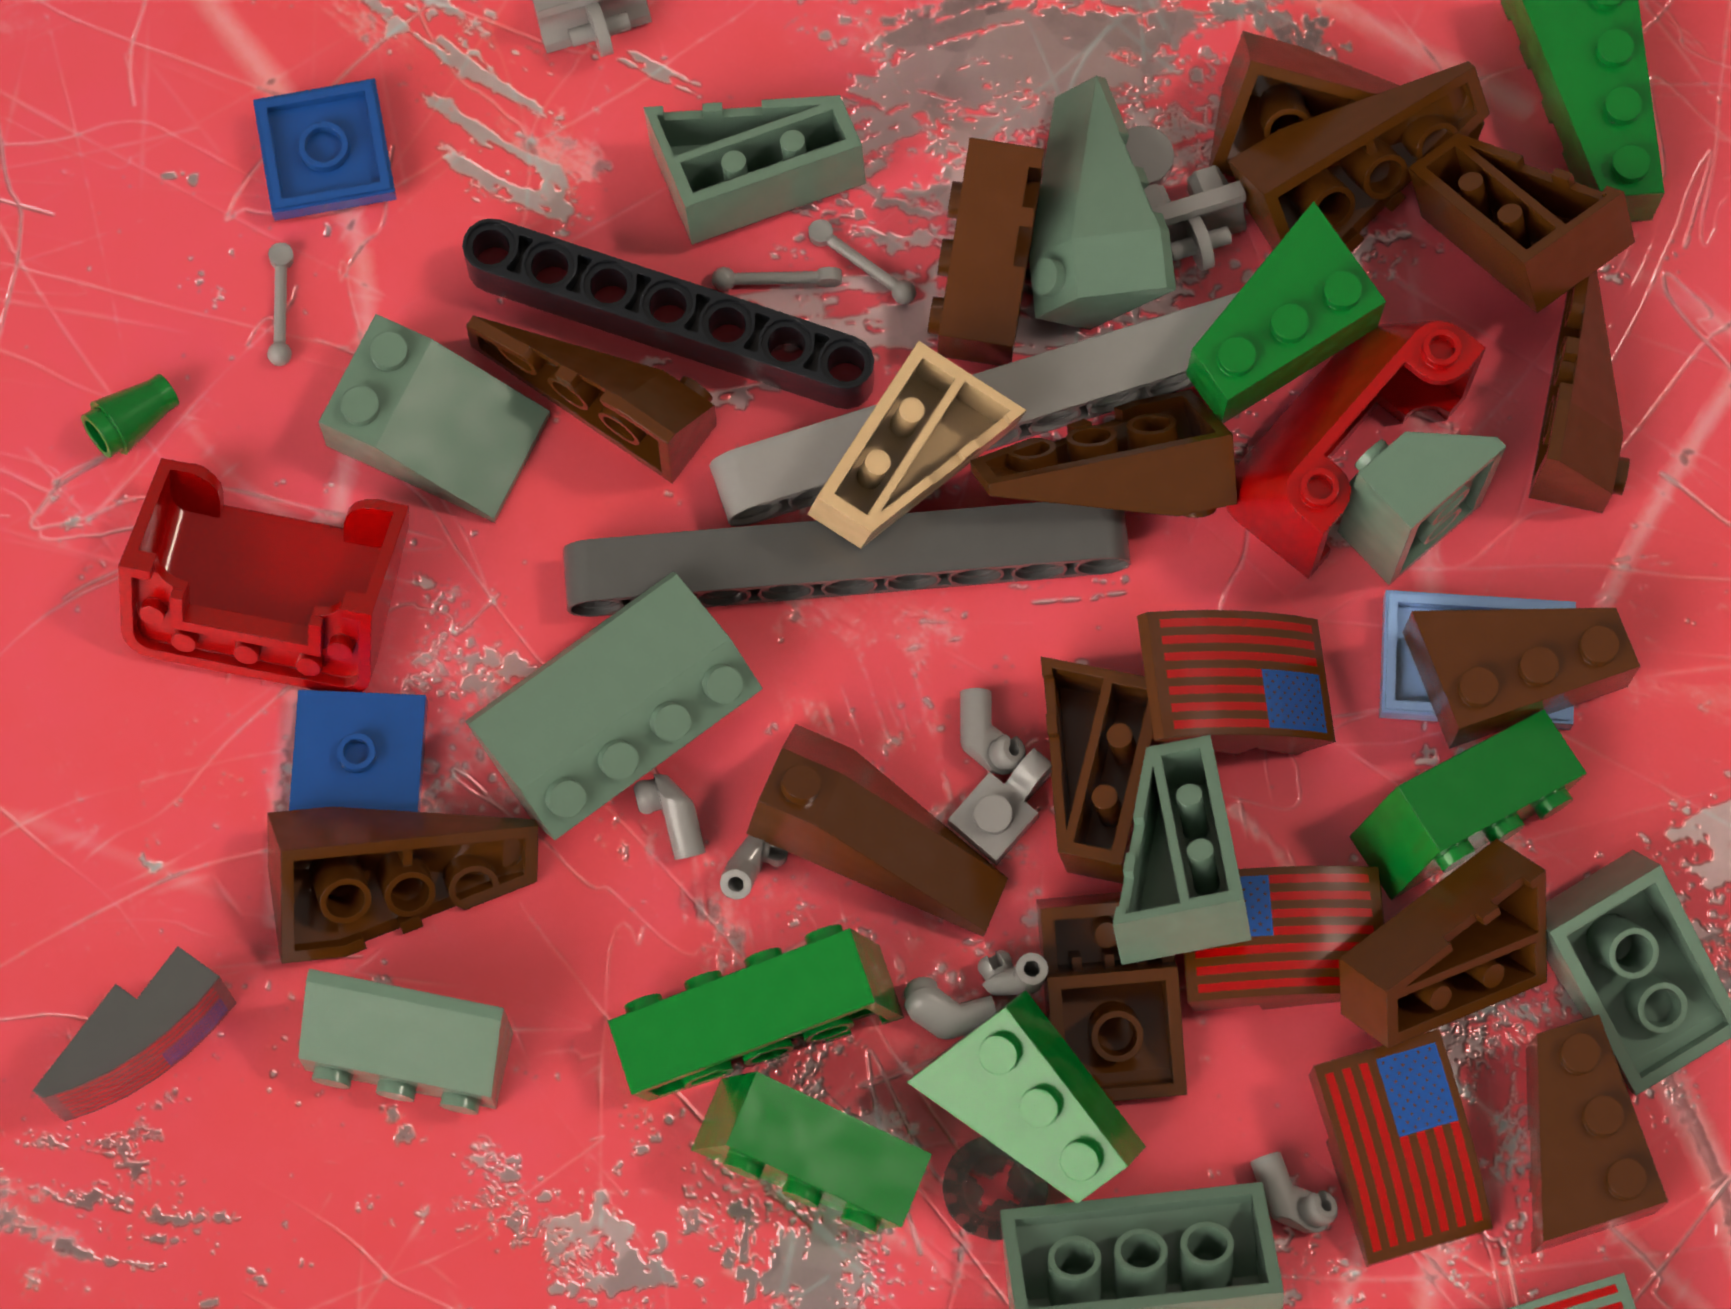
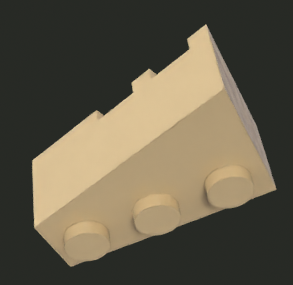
[807,340,1027,549]

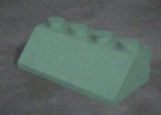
[465,572,763,840]
[1000,1182,1284,1309]

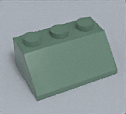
[1337,432,1506,585]
[298,969,513,1115]

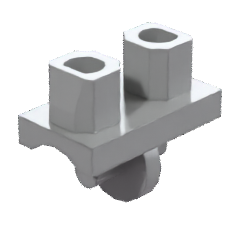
[533,0,652,57]
[1144,165,1246,271]

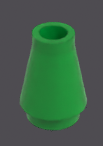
[81,374,179,458]

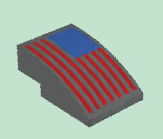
[33,946,237,1122]

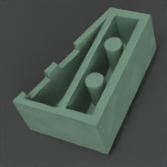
[643,95,866,245]
[1113,735,1252,965]

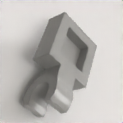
[948,748,1052,866]

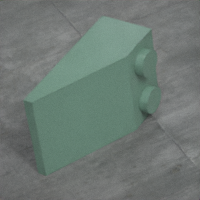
[318,314,551,523]
[1546,850,1731,1095]

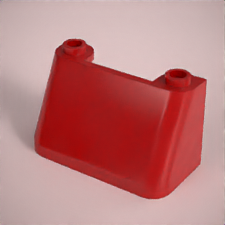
[1226,321,1486,579]
[118,458,409,692]

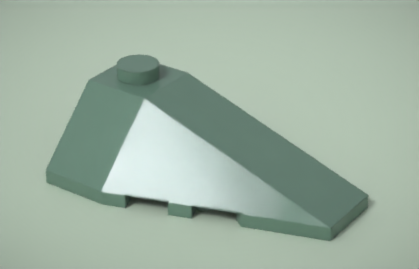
[1029,76,1176,330]

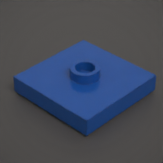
[253,78,397,221]
[289,690,428,812]

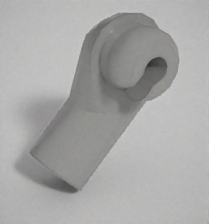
[960,688,1026,775]
[633,774,706,860]
[720,835,788,899]
[978,950,1048,996]
[904,976,997,1040]
[1250,1152,1338,1233]

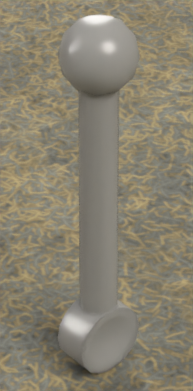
[808,219,916,304]
[267,242,294,366]
[712,267,842,291]

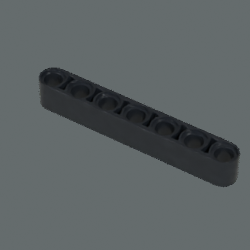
[462,218,874,409]

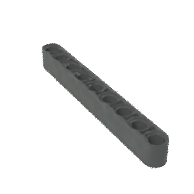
[563,502,1131,617]

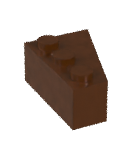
[1408,133,1635,313]
[927,137,1044,366]
[1403,608,1640,749]
[1041,656,1164,884]
[1339,839,1547,1048]
[1526,1014,1668,1254]

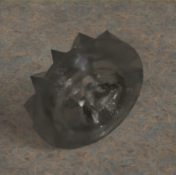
[943,1136,1048,1242]

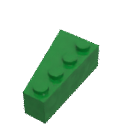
[1501,0,1665,222]
[608,924,904,1101]

